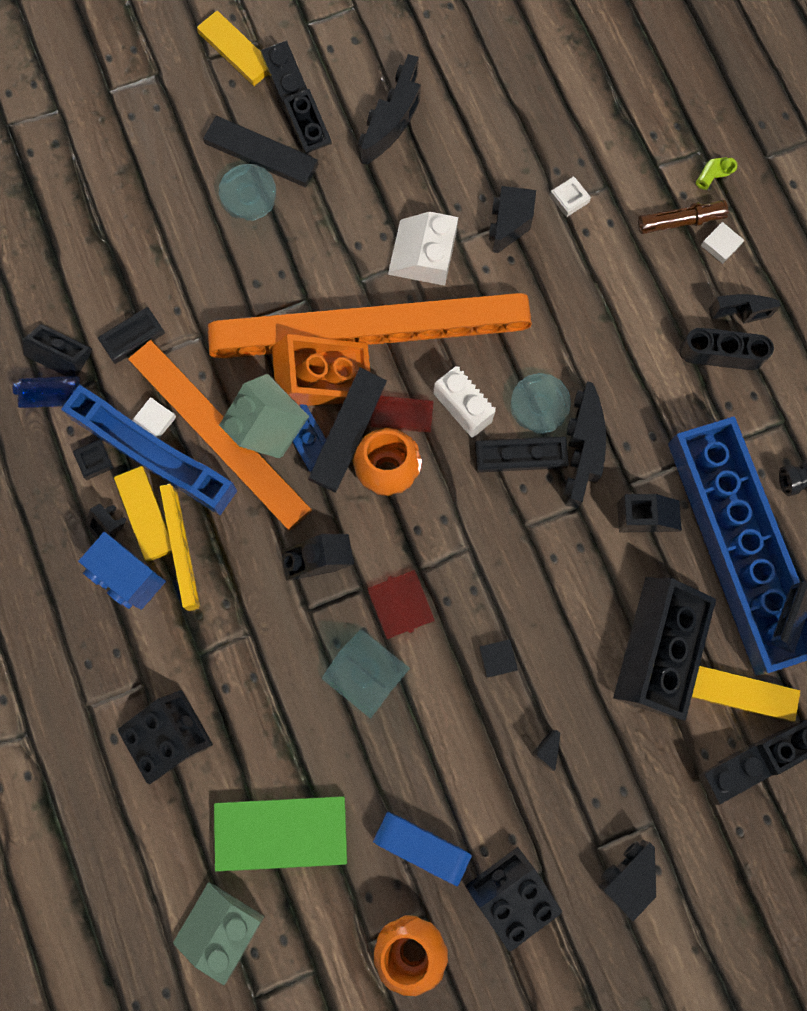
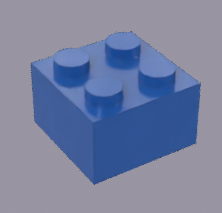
[78,532,166,610]

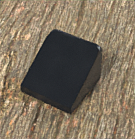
[532,730,561,771]

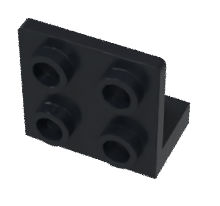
[118,690,213,784]
[465,847,562,951]

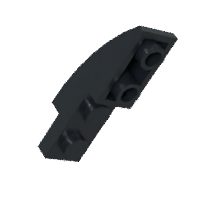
[260,40,332,154]
[358,54,421,165]
[563,381,606,509]
[699,719,807,805]

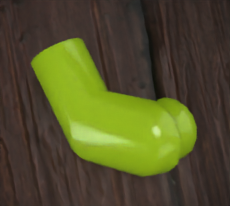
[696,157,737,190]

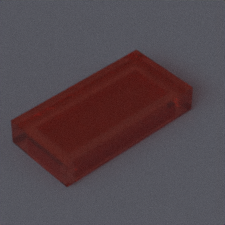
[371,396,434,433]

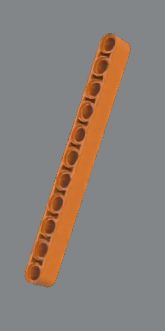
[207,293,532,358]

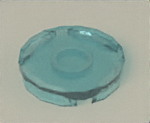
[219,164,277,221]
[510,373,571,433]

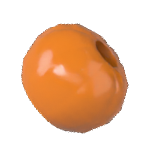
[353,428,422,496]
[374,915,448,996]

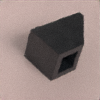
[489,186,536,253]
[617,494,682,533]
[281,534,354,581]
[598,840,656,921]

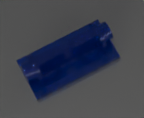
[12,376,80,408]

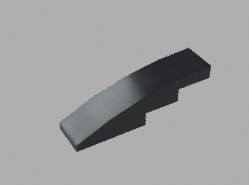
[308,367,387,493]

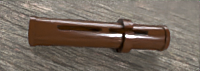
[638,200,729,234]

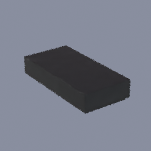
[97,307,165,364]

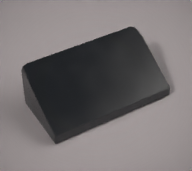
[23,324,92,380]
[771,581,807,653]

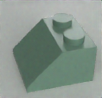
[219,374,309,458]
[173,882,265,985]

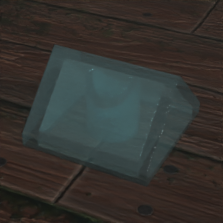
[321,629,410,719]

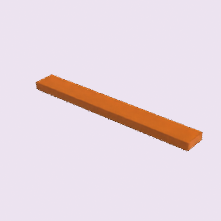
[128,340,312,531]

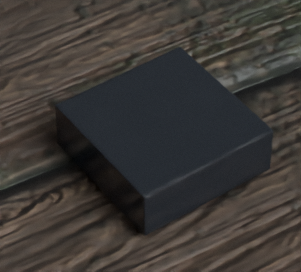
[73,439,115,480]
[479,639,518,678]

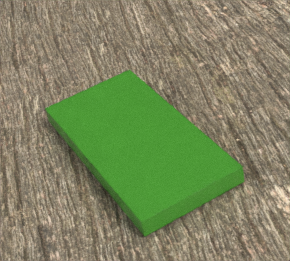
[214,796,348,872]

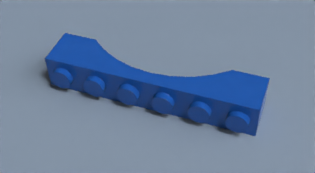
[61,384,237,516]

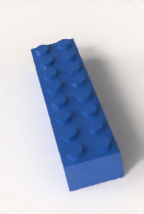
[668,416,807,676]

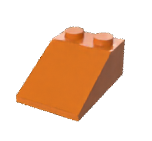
[272,334,370,406]

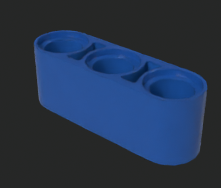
[373,811,473,886]

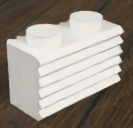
[433,366,496,438]

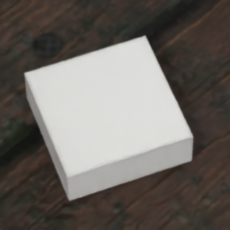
[550,176,591,217]
[701,222,744,264]
[132,397,176,439]

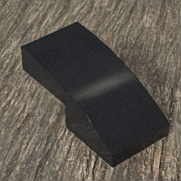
[709,294,781,324]

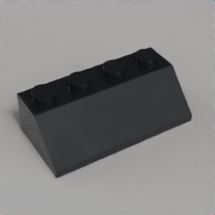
[613,577,716,721]

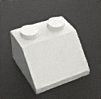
[388,212,458,286]

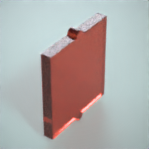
[367,570,435,640]

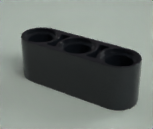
[679,328,774,370]

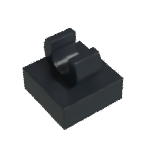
[85,504,127,539]

